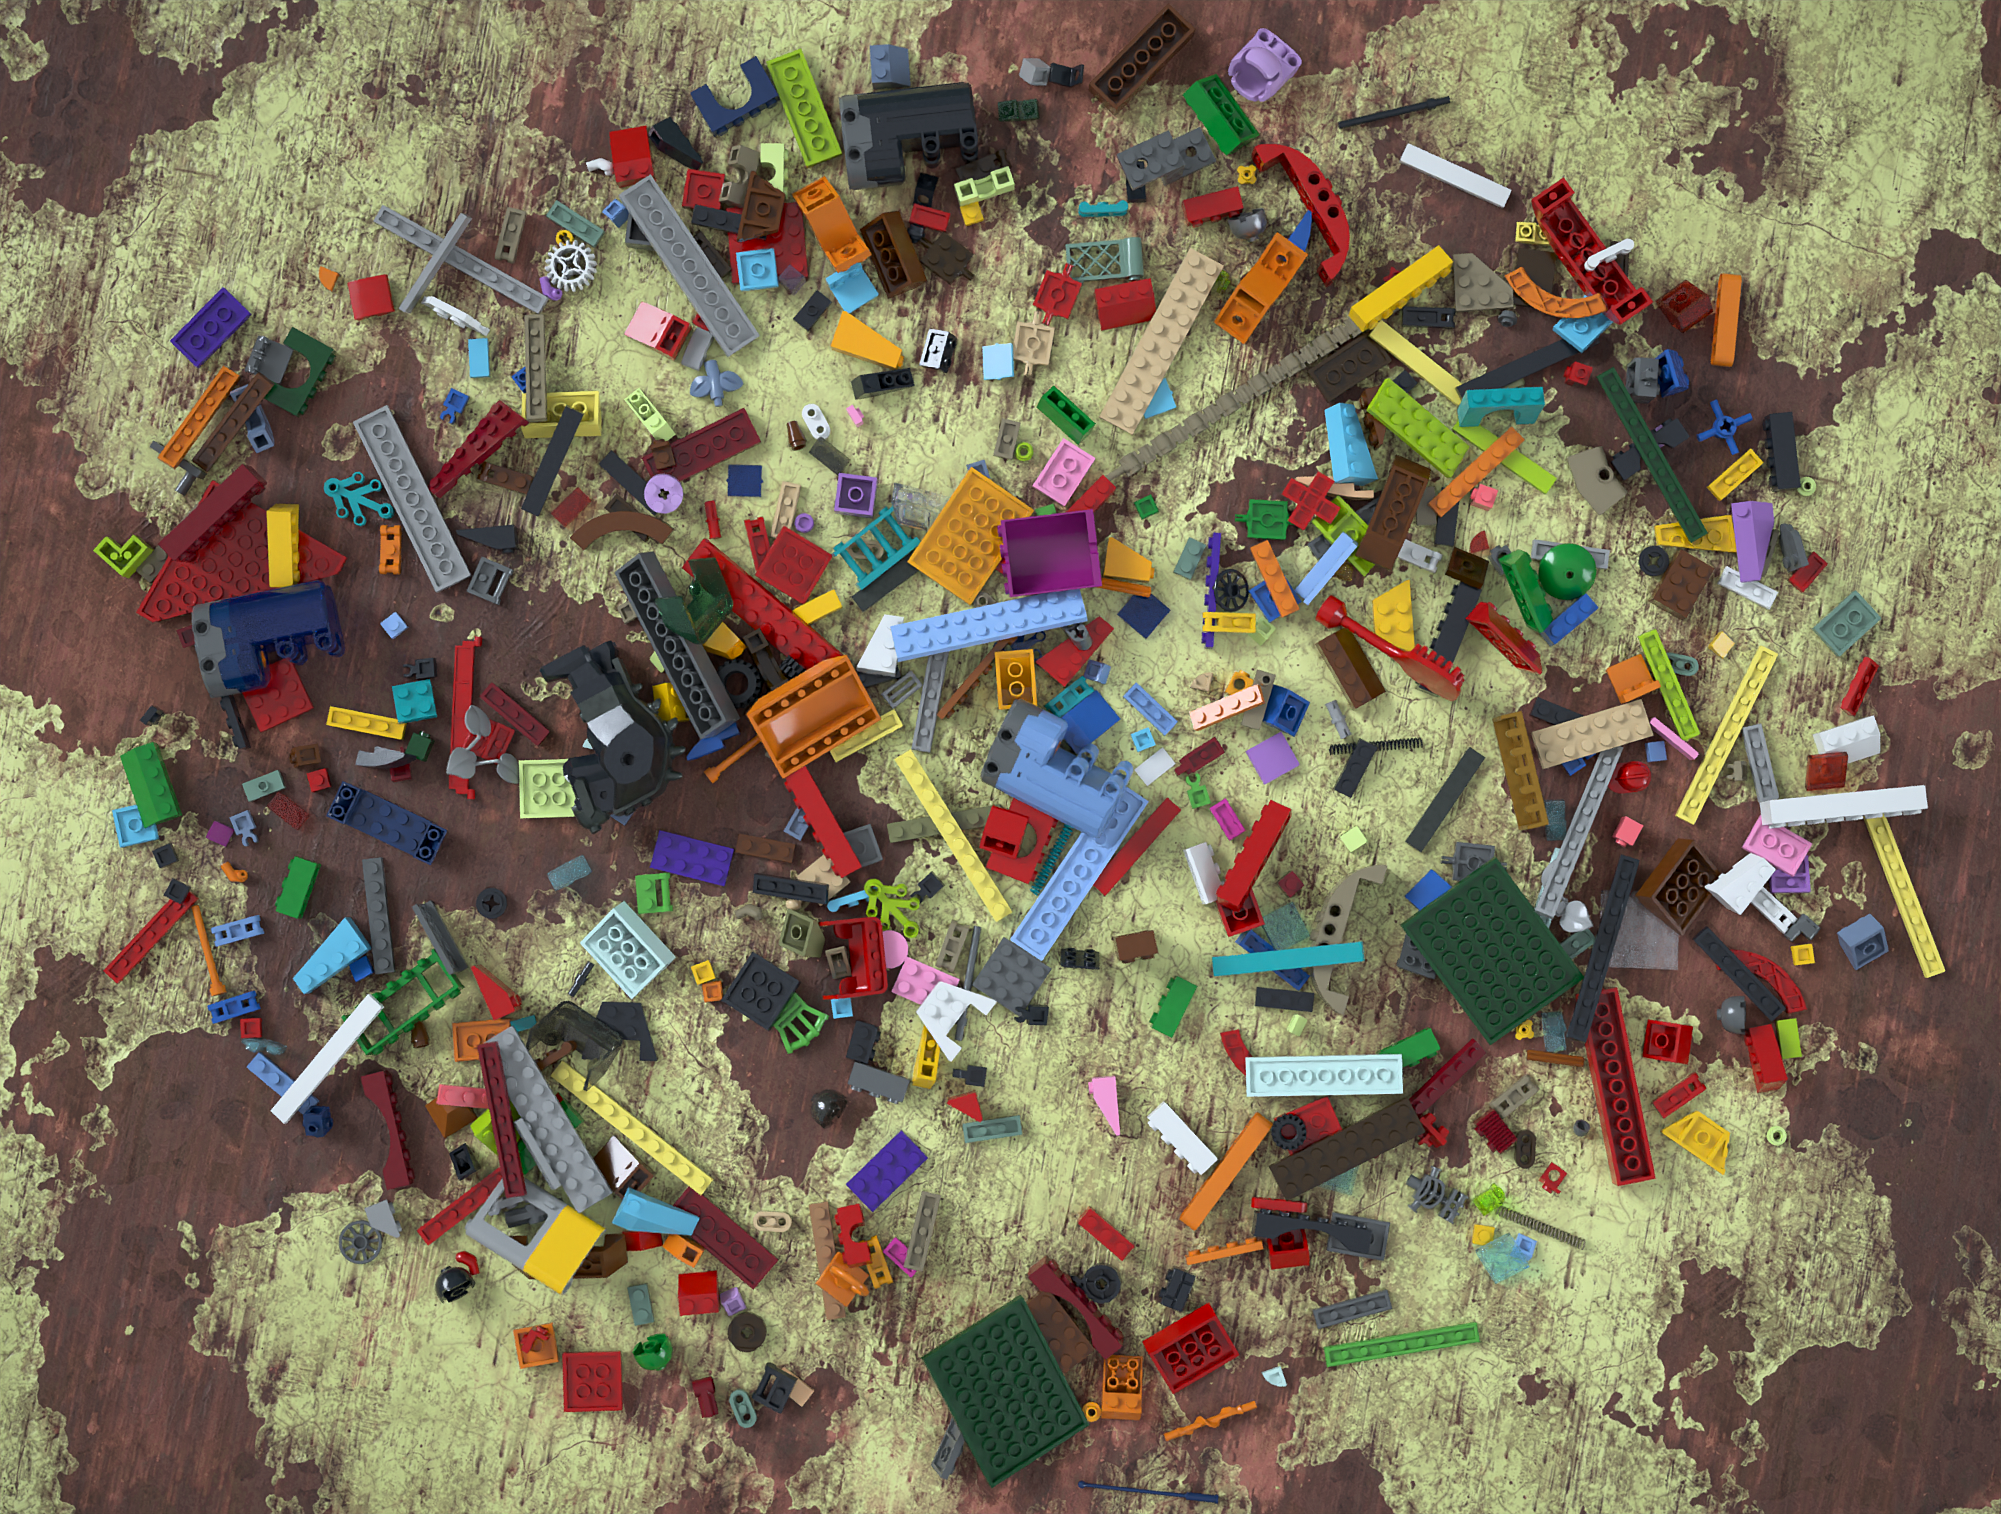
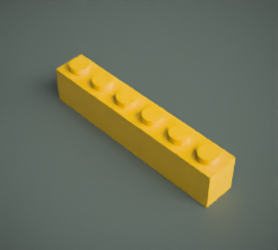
[1348,245,1453,332]

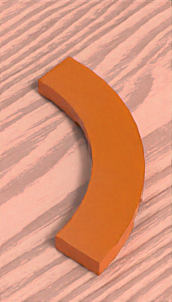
[1505,267,1608,318]

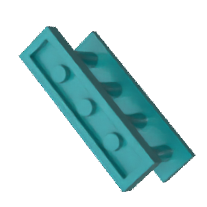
[831,506,921,590]

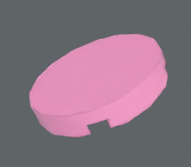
[883,930,908,968]

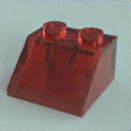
[1655,279,1714,333]

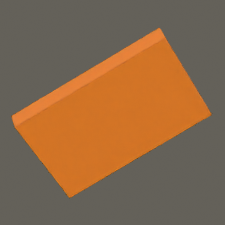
[452,1018,511,1062]

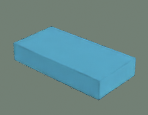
[468,338,490,378]

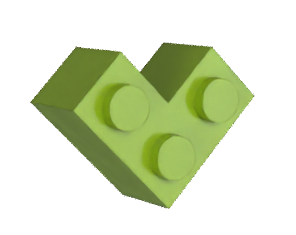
[93,535,154,578]

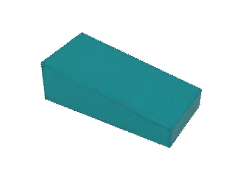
[510,1015,538,1032]

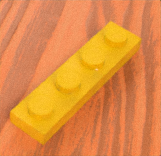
[326,706,407,740]

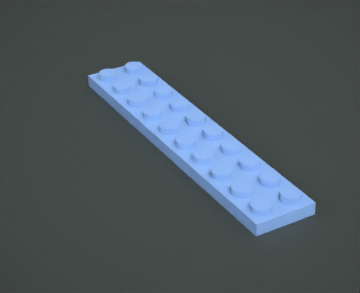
[890,589,1087,662]
[1010,786,1149,961]

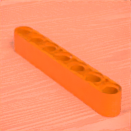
[1179,1112,1273,1231]

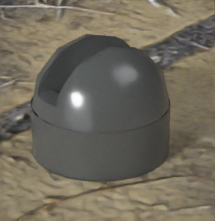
[1573,1119,1590,1137]

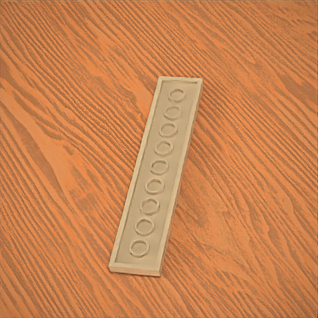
[1099,248,1224,435]

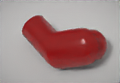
[455,1251,480,1276]

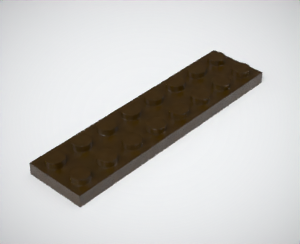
[1269,1097,1425,1201]

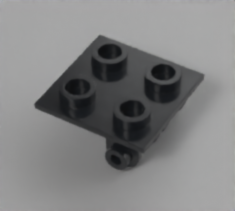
[1060,948,1100,970]

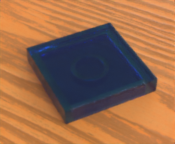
[1117,594,1171,639]

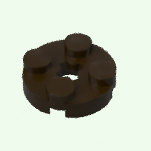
[727,1312,767,1352]

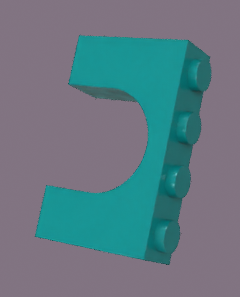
[1457,387,1545,427]

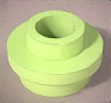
[1797,477,1816,496]
[1767,1126,1787,1146]

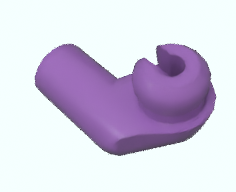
[539,276,562,301]

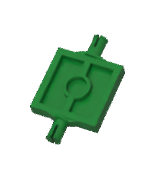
[1235,499,1294,540]

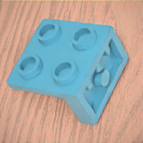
[825,263,878,314]

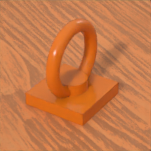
[815,1252,869,1307]

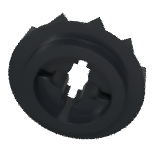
[1638,546,1669,576]
[476,888,507,919]

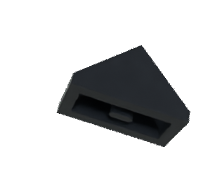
[449,1143,481,1181]

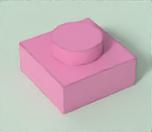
[846,405,864,428]

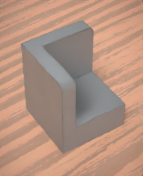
[1019,58,1051,85]

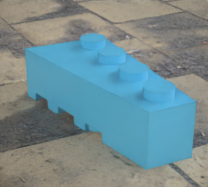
[1325,403,1378,486]
[293,917,372,994]

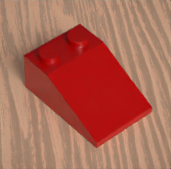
[609,125,657,188]
[471,965,522,1020]

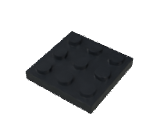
[721,952,801,1031]

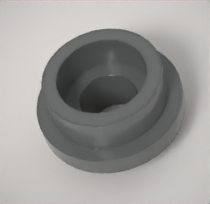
[1498,310,1517,327]

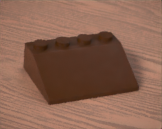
[1635,838,1721,936]

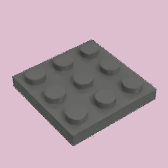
[972,937,1052,1017]

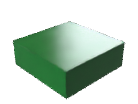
[1134,495,1159,520]

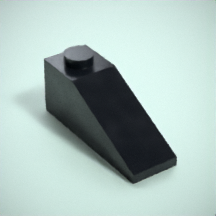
[456,524,519,554]

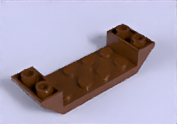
[1355,454,1431,571]
[509,1234,628,1280]

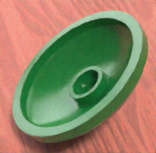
[1538,543,1597,600]

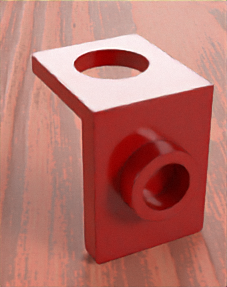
[1538,1162,1567,1194]

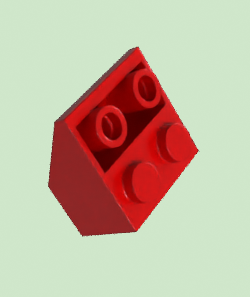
[979,805,1029,860]

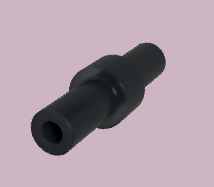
[568,961,595,997]

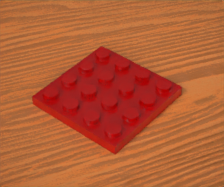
[726,202,808,285]

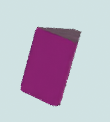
[206,821,235,847]

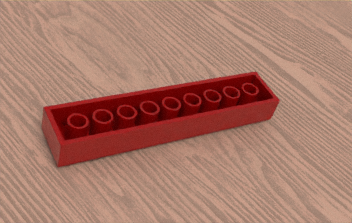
[1575,987,1656,1186]

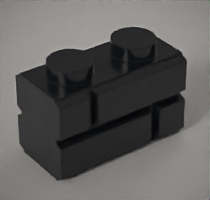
[1158,1266,1196,1312]

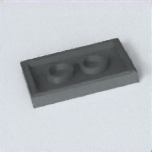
[1326,1212,1390,1261]

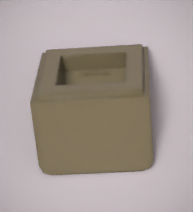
[617,600,638,624]

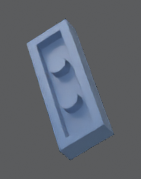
[1123,683,1178,736]

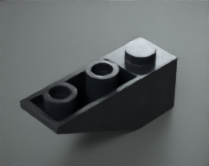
[648,117,703,170]
[851,368,915,400]

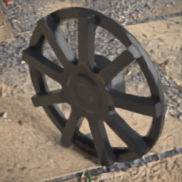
[1212,569,1249,612]

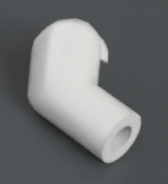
[586,158,614,175]

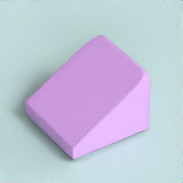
[720,1287,746,1316]

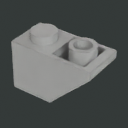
[364,1200,402,1238]

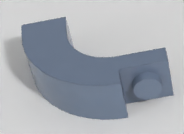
[230,384,274,453]

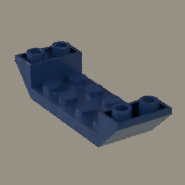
[326,781,448,865]

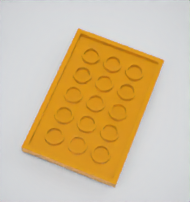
[907,467,1034,605]

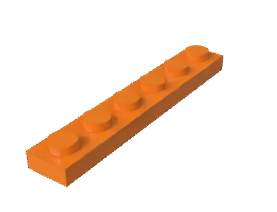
[157,366,241,469]
[1427,426,1525,518]

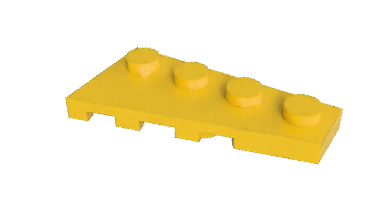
[1654,515,1737,553]

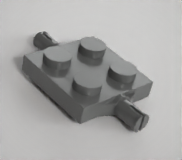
[1440,842,1507,881]

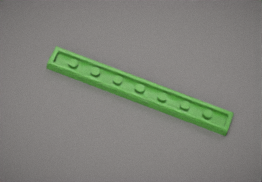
[1324,1322,1480,1367]

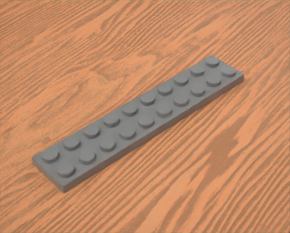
[618,174,760,357]
[353,405,472,593]
[484,1026,613,1213]

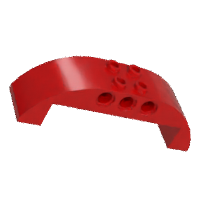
[1251,144,1350,287]
[1531,177,1653,325]

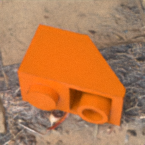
[662,1234,705,1268]

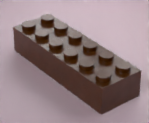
[1088,3,1196,116]

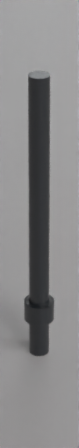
[1338,96,1450,129]

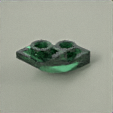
[998,99,1039,122]

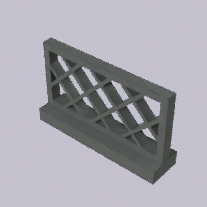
[412,900,469,975]

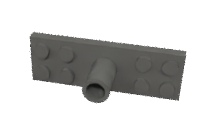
[931,1417,965,1480]

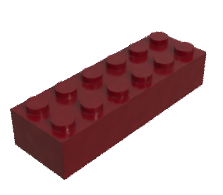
[158,464,267,562]

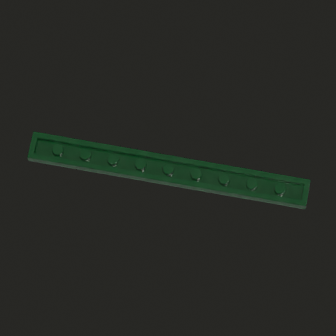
[1596,367,1708,543]

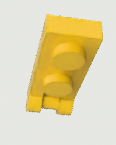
[1202,612,1256,633]

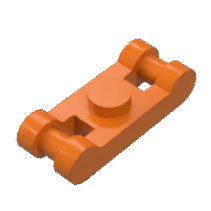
[379,525,402,575]

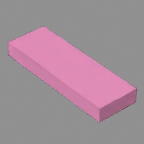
[1649,718,1699,760]

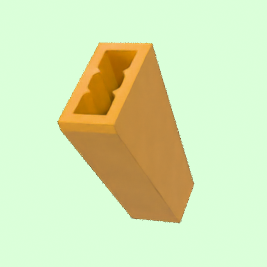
[831,311,905,370]

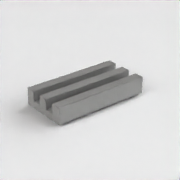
[881,671,923,709]

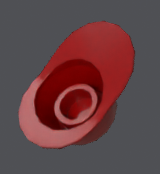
[1608,761,1651,794]

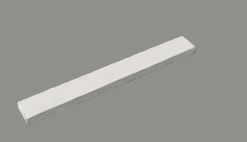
[271,994,384,1124]

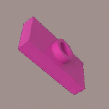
[1209,798,1246,841]

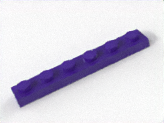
[1201,532,1221,649]

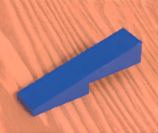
[1235,929,1310,991]

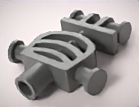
[1406,1166,1469,1225]

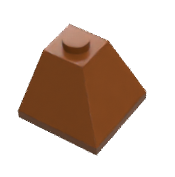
[425,1085,478,1139]

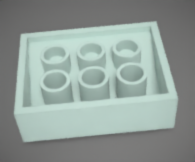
[580,901,676,999]

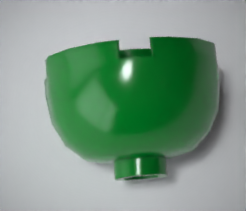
[632,1333,673,1371]

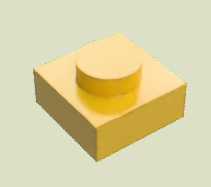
[960,201,984,226]
[1791,944,1815,965]
[691,960,716,985]
[1472,1224,1495,1247]

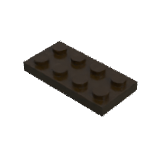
[1307,330,1392,403]

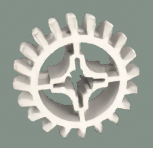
[545,240,597,292]

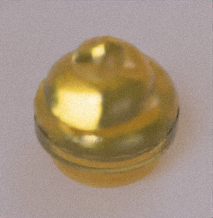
[1335,561,1353,581]

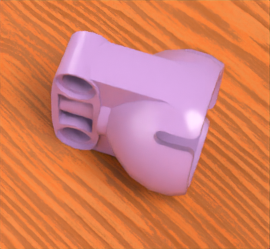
[1228,28,1302,102]

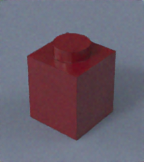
[1276,871,1305,898]

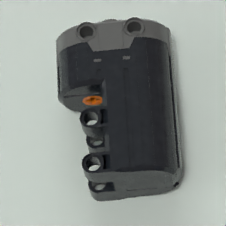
[839,82,978,191]

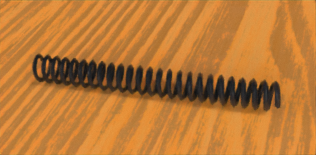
[1329,737,1423,755]

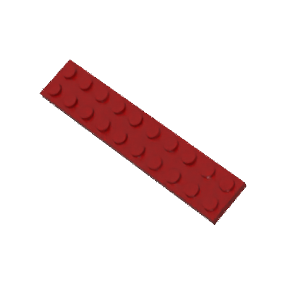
[682,538,851,670]

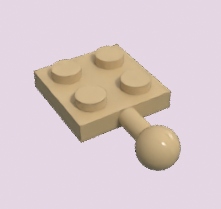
[786,855,850,911]

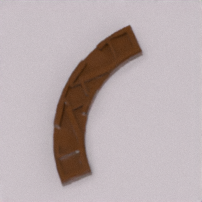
[570,511,675,550]

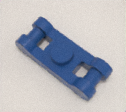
[207,991,261,1024]

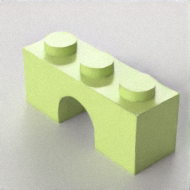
[761,143,789,203]
[954,166,1015,207]

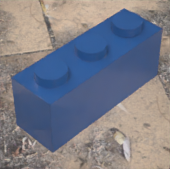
[1539,593,1599,647]

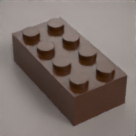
[1026,1290,1095,1374]

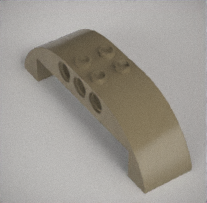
[1309,865,1387,1015]

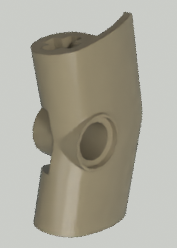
[1567,446,1628,515]

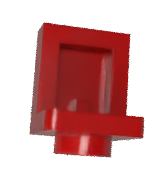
[1563,361,1593,386]
[520,1325,551,1354]

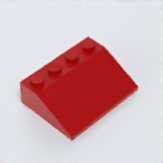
[1465,601,1542,675]
[1142,1302,1239,1394]

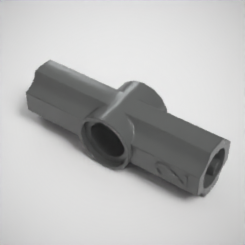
[505,1197,564,1228]

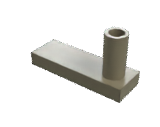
[1241,669,1276,730]

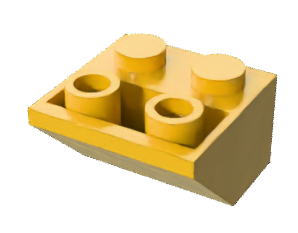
[652,683,691,722]

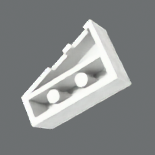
[856,614,904,677]
[1704,853,1776,915]

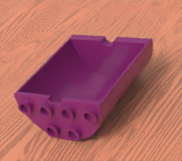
[997,509,1102,597]

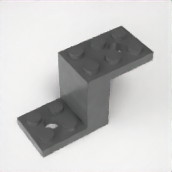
[1116,127,1216,191]

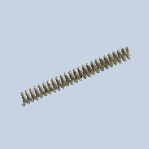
[1495,1204,1585,1250]

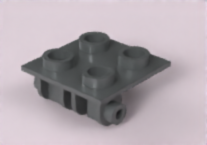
[244,335,294,384]
[1396,934,1436,979]

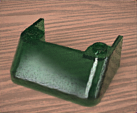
[655,557,733,645]

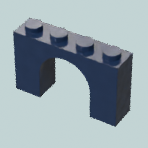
[690,56,780,137]

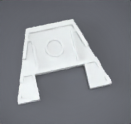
[916,981,997,1062]

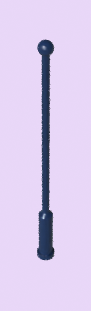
[1078,1481,1219,1504]

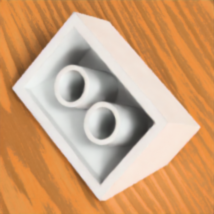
[1813,716,1880,771]
[1183,842,1224,904]

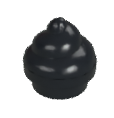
[907,223,926,244]

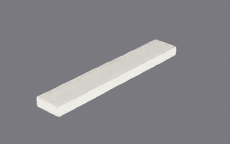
[1399,144,1511,209]

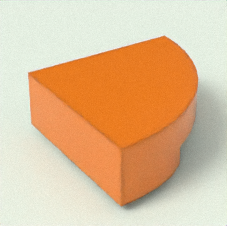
[319,266,339,292]

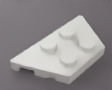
[421,296,490,336]

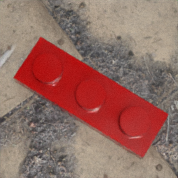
[1840,657,1879,717]

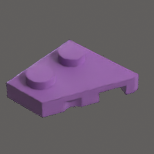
[1769,855,1811,893]

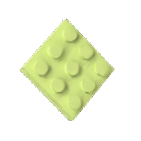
[519,759,576,818]

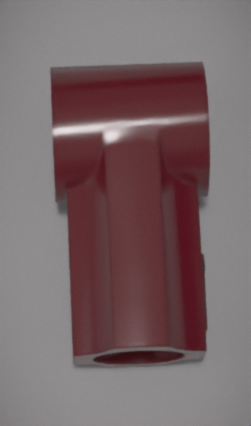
[692,1376,719,1418]

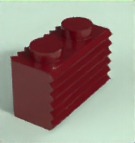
[1473,1109,1518,1154]

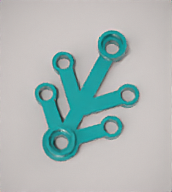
[324,472,395,526]

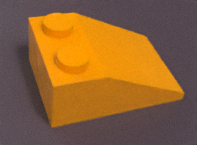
[995,649,1037,710]

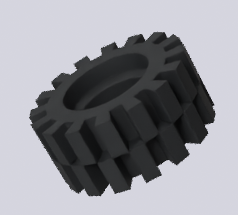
[779,655,807,679]
[1271,1114,1306,1150]

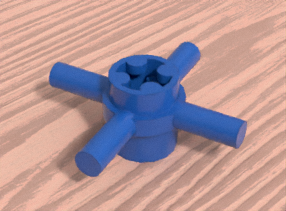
[1696,400,1753,455]

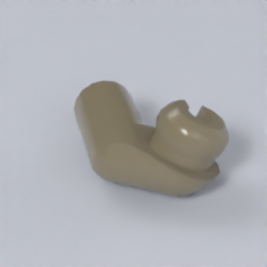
[734,904,764,921]

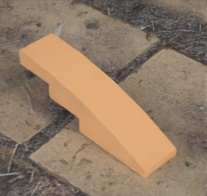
[1295,476,1374,501]

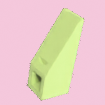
[624,388,676,441]

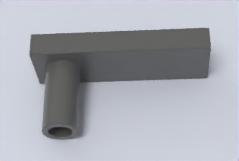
[149,440,207,496]

